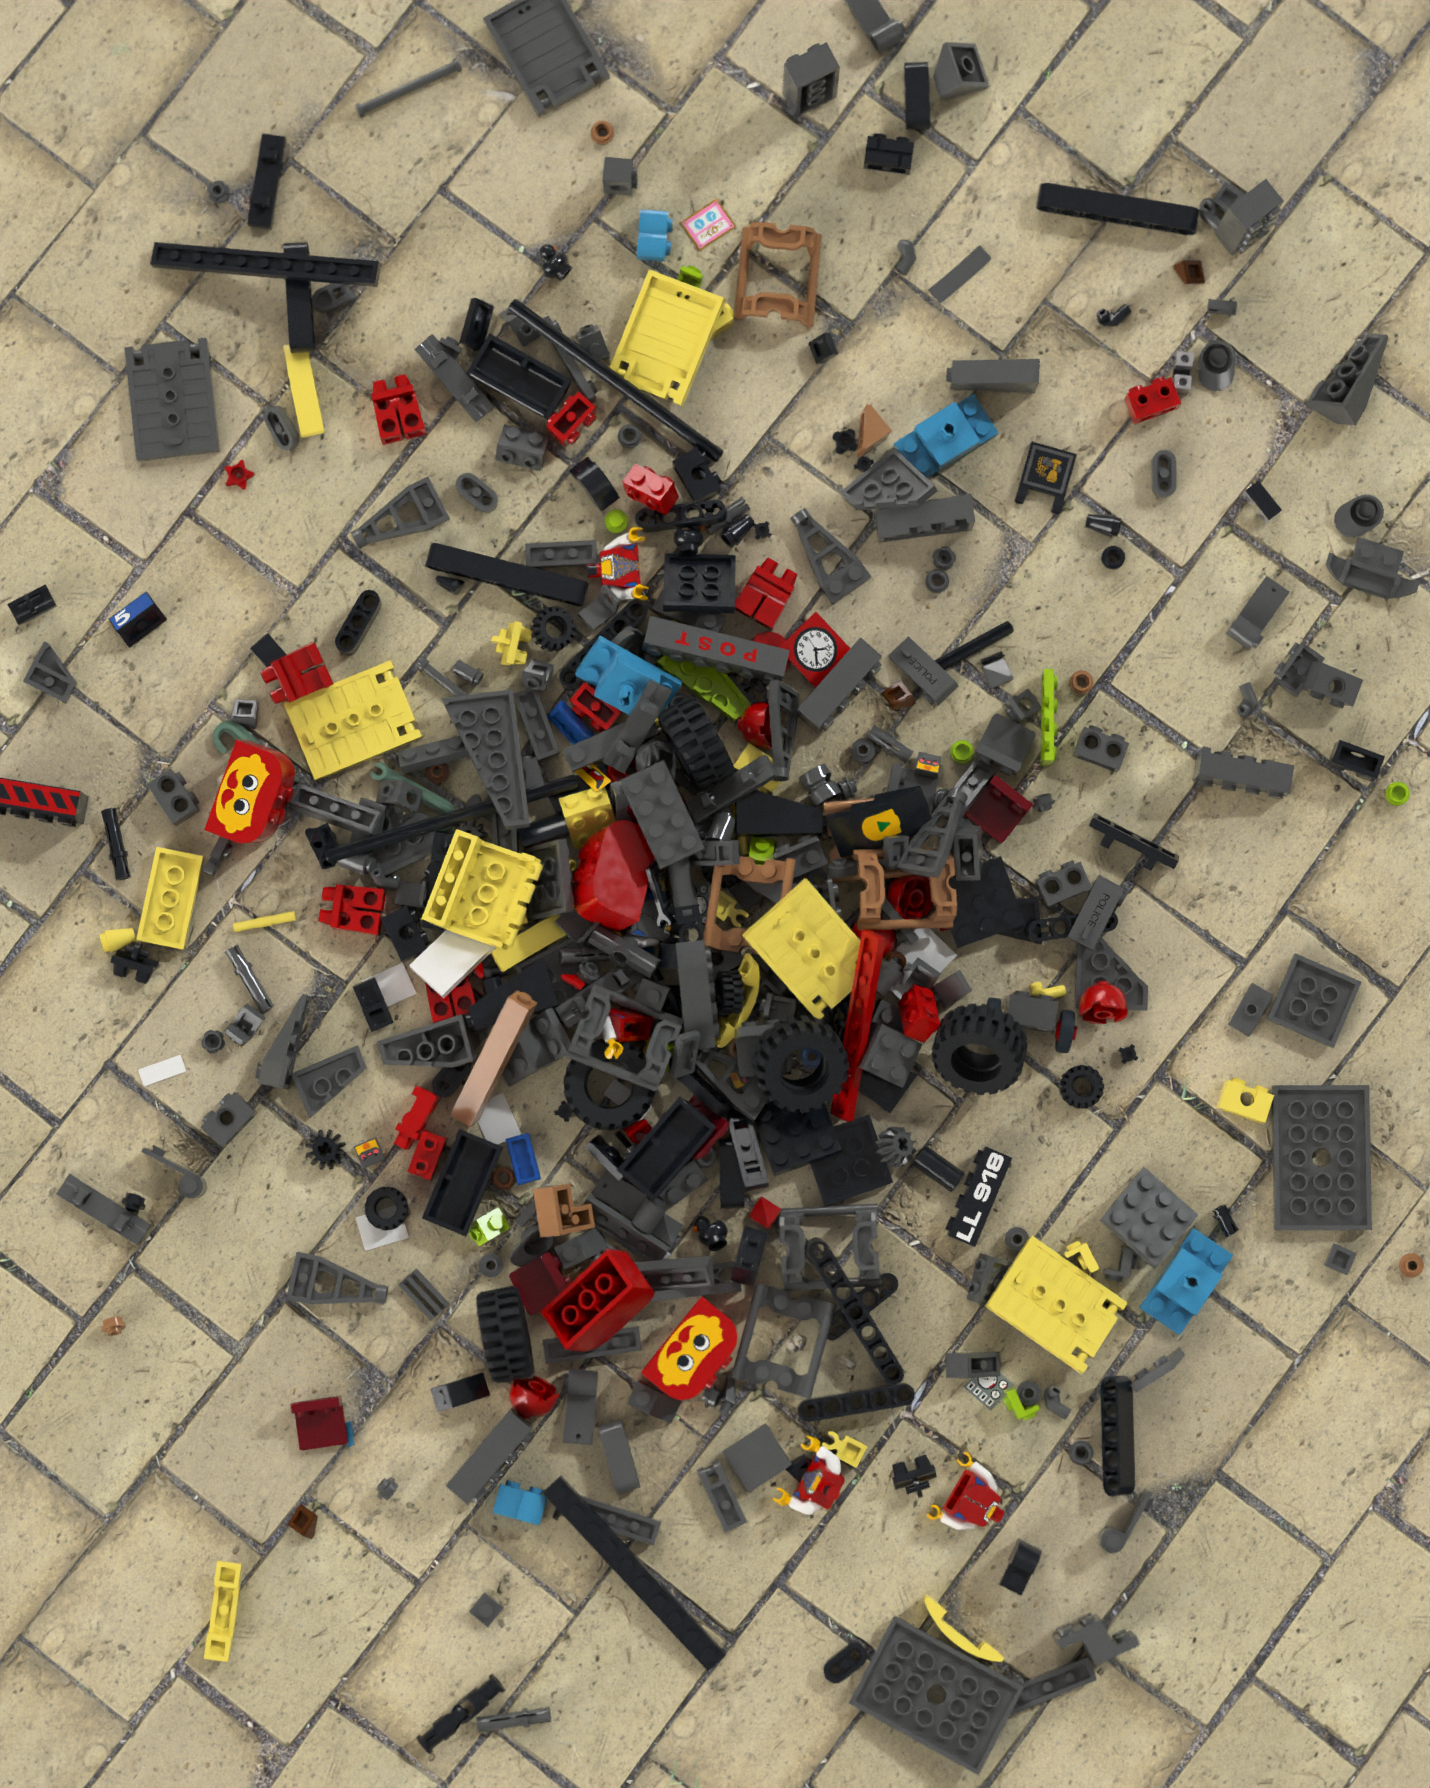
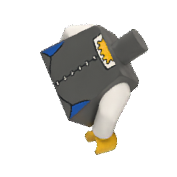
[612,882,682,948]

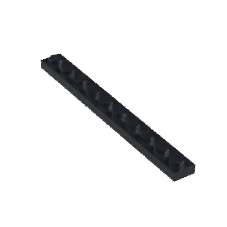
[150,242,381,287]
[543,1475,726,1671]

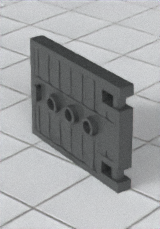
[483,0,610,117]
[124,338,220,461]

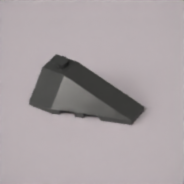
[1306,333,1389,425]
[255,994,310,1090]
[377,1014,479,1068]

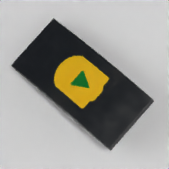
[826,785,932,858]

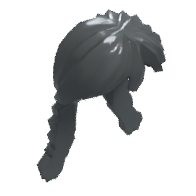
[635,738,699,795]

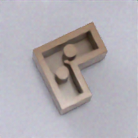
[533,1183,595,1237]

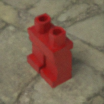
[371,374,427,445]
[735,558,798,631]
[260,642,334,704]
[318,884,387,936]
[424,974,476,1023]
[394,1086,441,1150]
[407,1130,448,1181]

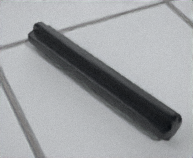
[934,621,1014,670]

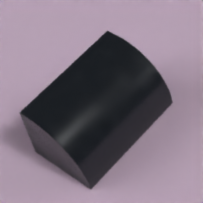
[518,812,570,849]

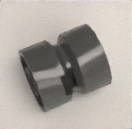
[799,763,841,807]

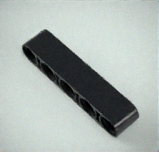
[283,241,315,353]
[559,599,648,691]
[1100,1375,1135,1497]
[797,1383,915,1422]

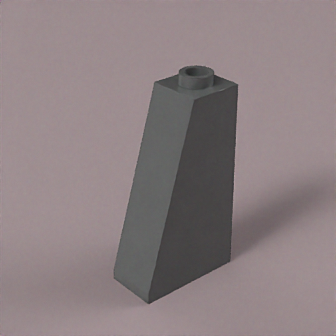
[946,359,1040,393]

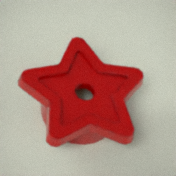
[224,460,254,490]

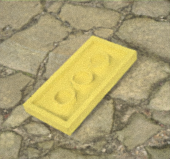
[136,847,204,950]

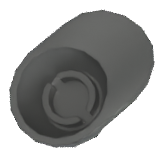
[1198,340,1236,391]
[1334,494,1384,537]
[510,1224,555,1267]

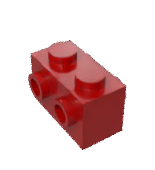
[1124,377,1181,425]
[547,391,597,447]
[622,464,679,515]
[570,682,623,733]
[898,984,940,1043]

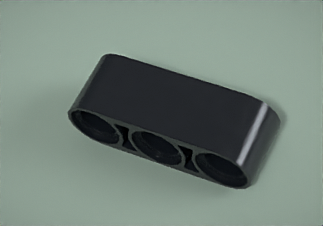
[904,62,930,130]
[335,590,382,656]
[719,1138,745,1209]

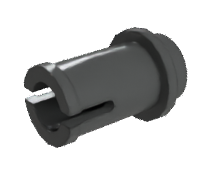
[1207,299,1237,317]
[452,659,484,686]

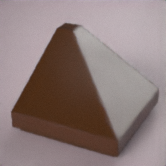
[1173,260,1205,284]
[881,680,916,710]
[288,1504,318,1539]

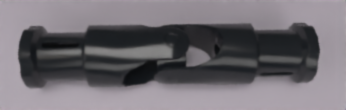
[416,1674,505,1754]

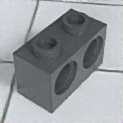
[1073,725,1129,773]
[147,769,200,826]
[1035,860,1092,908]

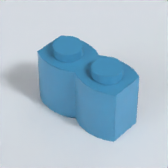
[637,209,673,262]
[493,1480,547,1525]

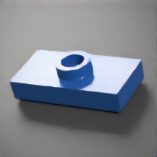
[547,700,595,745]
[505,1133,541,1186]

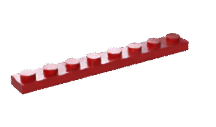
[830,930,886,1122]

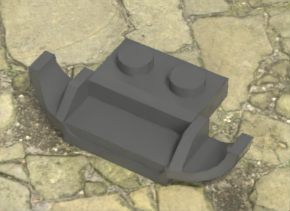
[1326,537,1420,599]

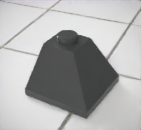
[933,42,990,98]

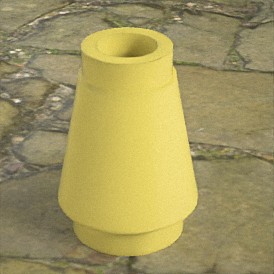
[99,928,136,953]

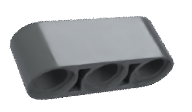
[598,1420,641,1494]

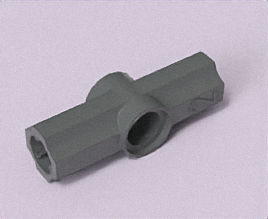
[588,925,661,978]

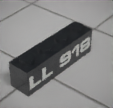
[945,1146,1012,1247]

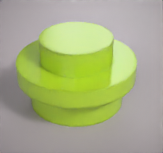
[605,509,628,533]
[950,740,974,764]
[1385,782,1410,806]

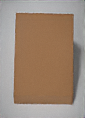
[857,404,892,457]

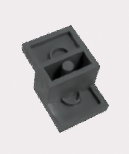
[859,999,922,1088]
[502,1007,571,1087]
[1052,1612,1140,1666]

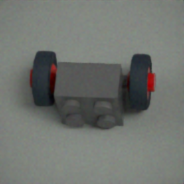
[987,991,1077,1053]

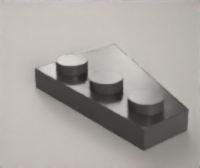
[291,1045,367,1118]

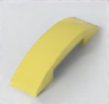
[715,953,760,1048]
[204,1561,242,1662]
[923,1594,1004,1662]

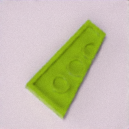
[655,655,751,722]
[1040,669,1058,767]

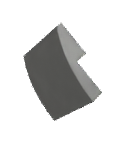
[722,1423,792,1493]

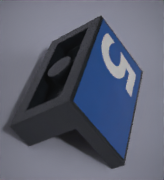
[108,591,168,648]

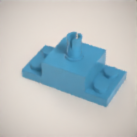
[894,394,999,479]
[575,635,682,716]
[1139,1228,1233,1335]

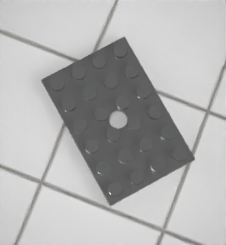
[1272,1085,1372,1230]
[849,1615,1024,1775]

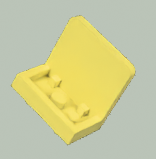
[559,787,616,849]

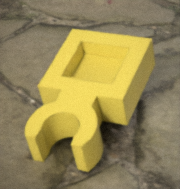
[716,890,749,928]
[822,1431,868,1468]

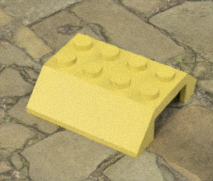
[422,829,544,950]

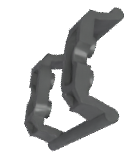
[566,984,683,1092]
[780,1204,882,1291]
[731,1283,836,1399]

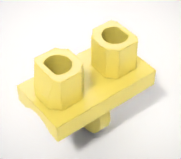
[491,621,532,666]

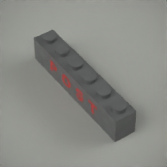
[642,616,789,684]

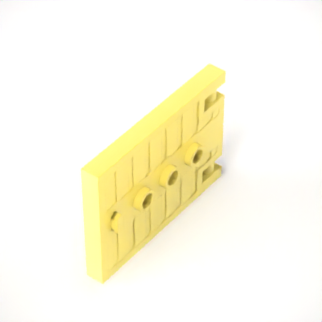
[610,269,726,407]
[284,660,423,781]
[742,878,860,1019]
[985,1236,1127,1374]

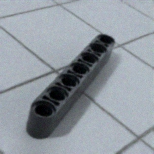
[1036,183,1199,235]
[425,543,589,607]
[805,1237,904,1385]

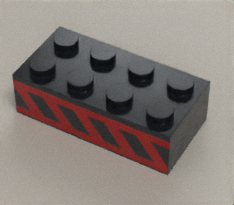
[0,777,89,827]

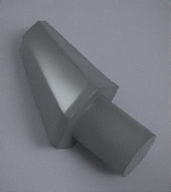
[719,1375,736,1416]

